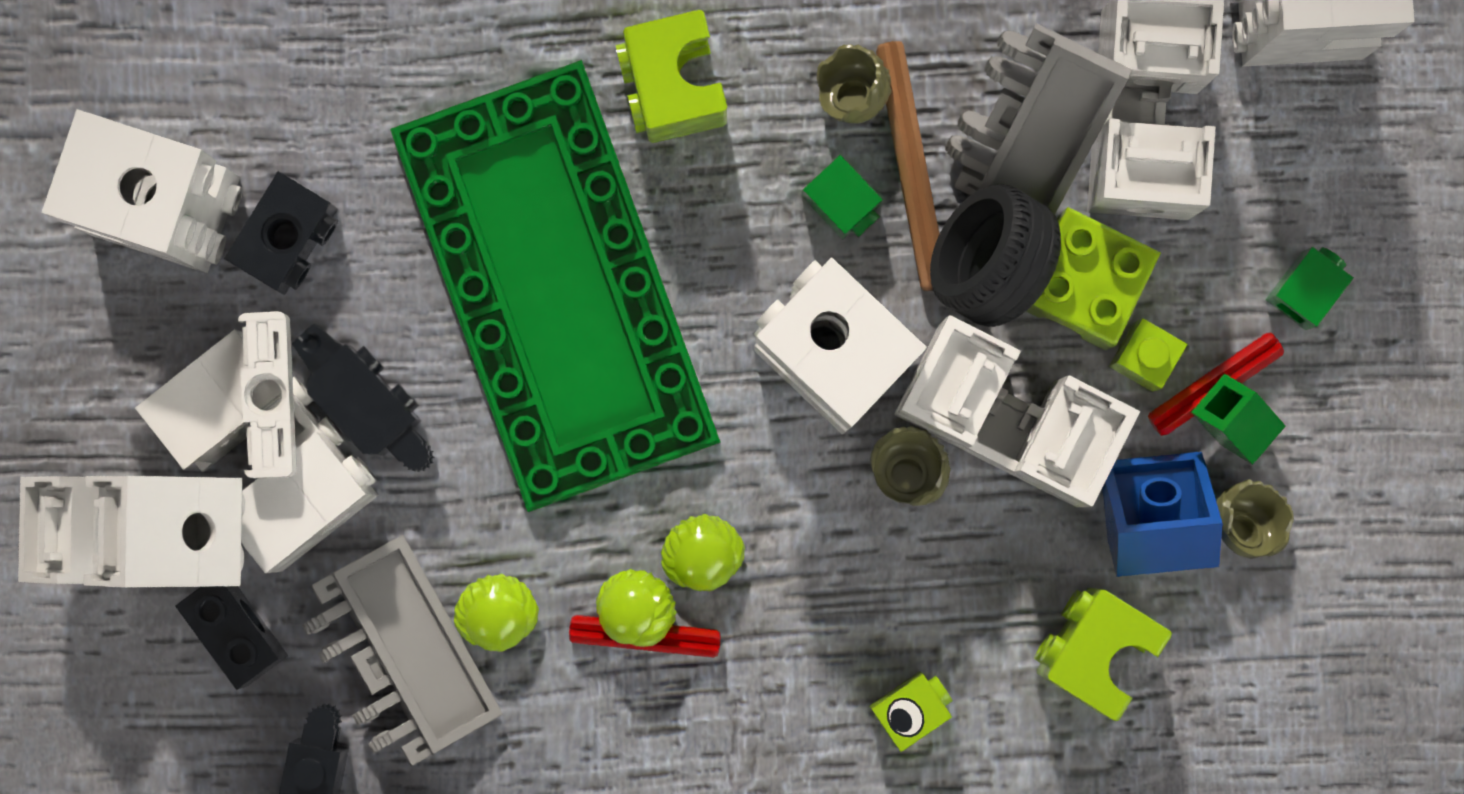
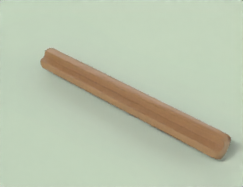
[876,41,939,291]

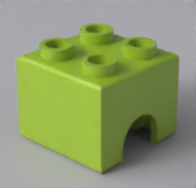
[615,10,727,143]
[1026,207,1161,350]
[1034,588,1172,721]

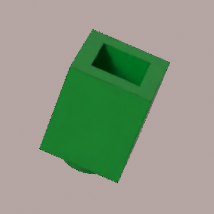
[801,155,883,240]
[1266,247,1354,330]
[1191,374,1286,465]

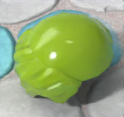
[661,513,745,591]
[596,569,676,647]
[454,573,539,652]

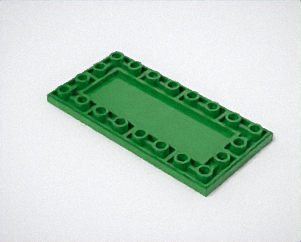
[390,60,721,512]

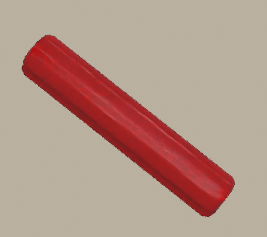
[1148,332,1284,436]
[569,615,721,658]

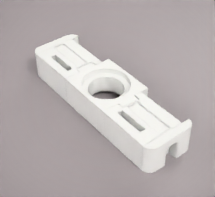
[238,311,297,478]

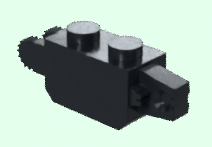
[292,324,435,472]

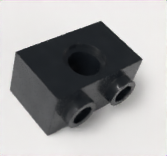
[224,171,338,295]
[175,586,288,690]

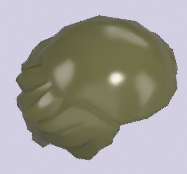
[817,44,892,124]
[870,426,951,506]
[1216,479,1294,559]

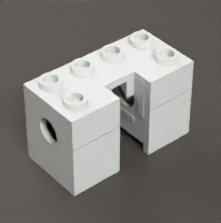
[1087,0,1224,220]
[1231,0,1414,67]
[41,109,243,274]
[754,257,927,434]
[894,315,1140,508]
[135,329,379,574]
[18,476,245,588]

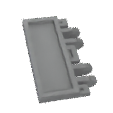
[945,23,1132,215]
[302,535,503,766]

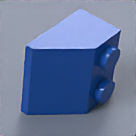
[1102,452,1223,577]

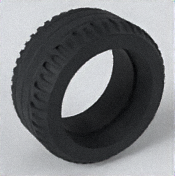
[930,184,1061,327]

